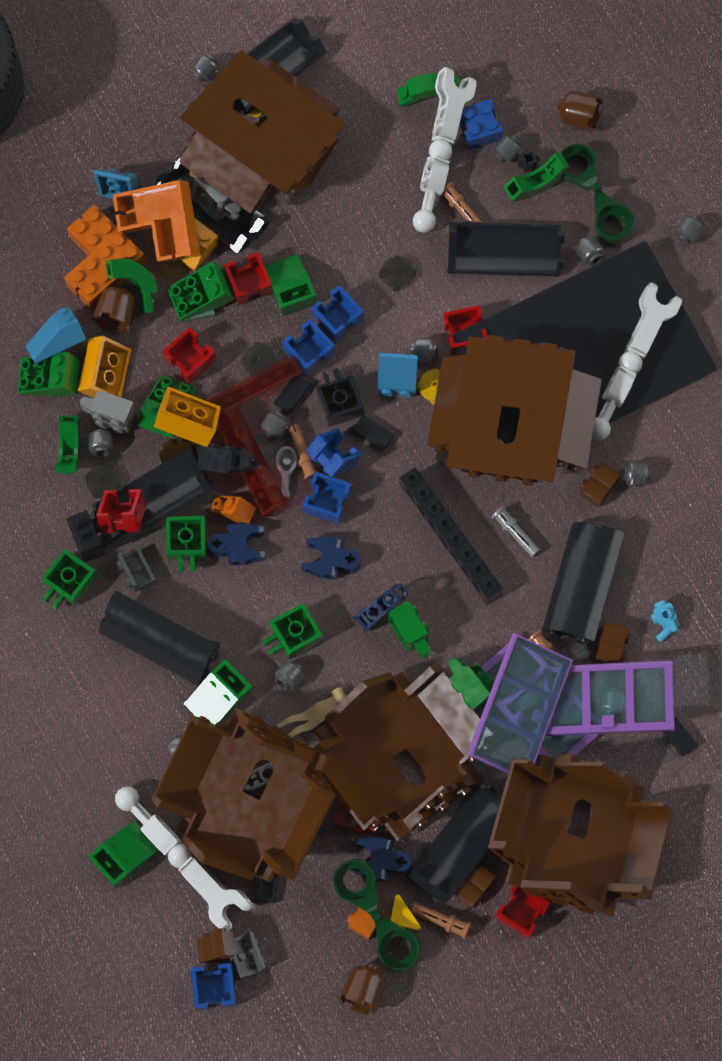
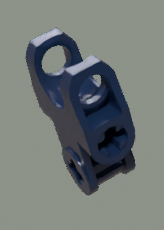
[207,523,265,566]
[301,537,361,580]
[353,583,408,633]
[350,837,411,881]

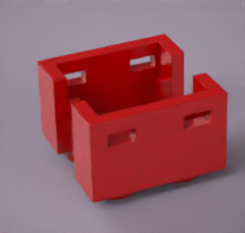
[224,252,273,305]
[442,305,488,355]
[162,327,217,384]
[96,489,146,533]
[495,886,551,940]

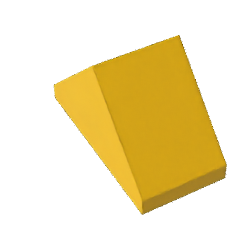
[391,894,421,932]

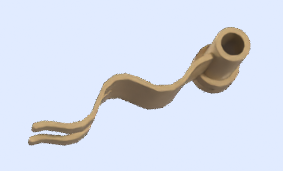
[277,687,346,737]

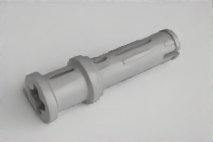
[491,506,541,558]

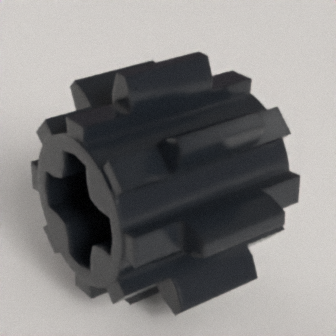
[517,150,540,173]

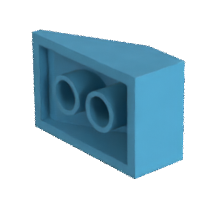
[94,169,141,199]
[26,307,86,364]
[378,353,418,398]

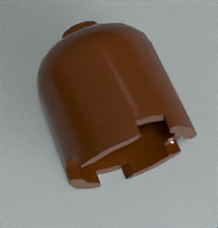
[557,91,604,133]
[92,285,135,333]
[338,963,386,1015]

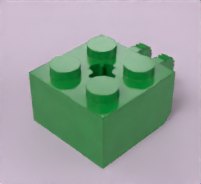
[166,516,207,572]
[42,549,98,610]
[388,601,430,659]
[262,603,323,660]
[448,657,502,709]

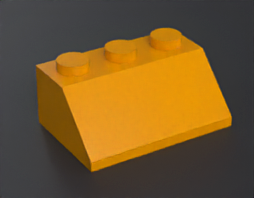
[152,218,218,271]
[78,336,132,398]
[154,386,221,446]

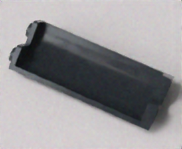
[212,18,327,115]
[156,156,272,253]
[448,222,565,277]
[91,447,213,548]
[542,522,624,644]
[99,590,219,687]
[405,784,502,904]

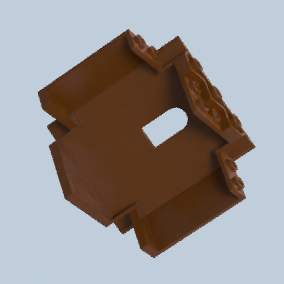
[179,50,345,213]
[427,335,602,486]
[313,663,496,841]
[151,707,336,883]
[488,753,673,917]

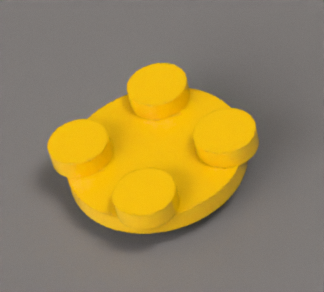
[416,368,440,405]

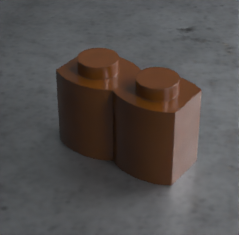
[579,462,621,508]
[595,621,631,663]
[453,863,496,910]
[197,928,236,964]

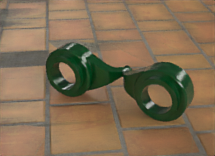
[561,143,634,244]
[333,859,420,971]

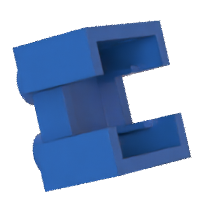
[459,99,503,151]
[311,285,364,342]
[282,319,336,376]
[306,428,363,478]
[302,471,352,525]
[191,963,237,1011]

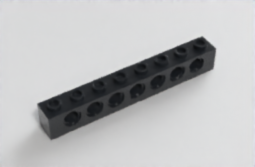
[399,467,503,605]

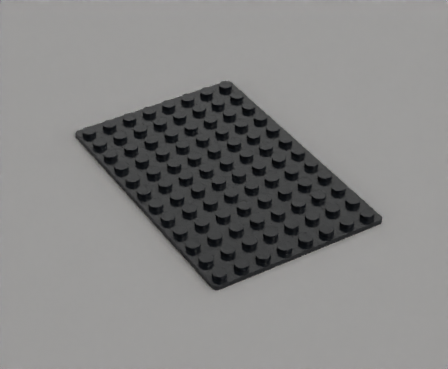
[451,241,716,444]

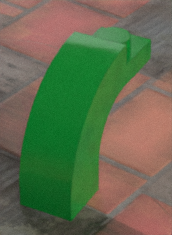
[397,73,462,107]
[503,152,569,202]
[105,259,158,313]
[56,415,80,475]

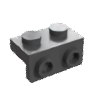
[116,547,156,592]
[230,931,266,980]

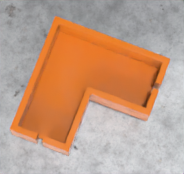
[113,180,200,263]
[64,205,146,311]

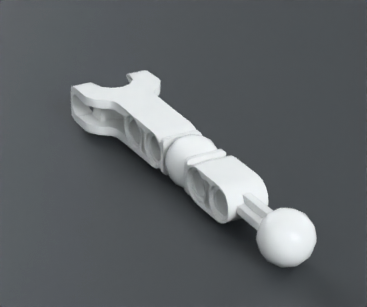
[413,67,476,233]
[592,282,682,441]
[115,786,253,931]

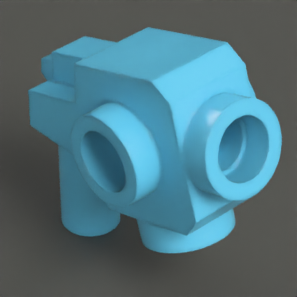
[650,599,679,643]

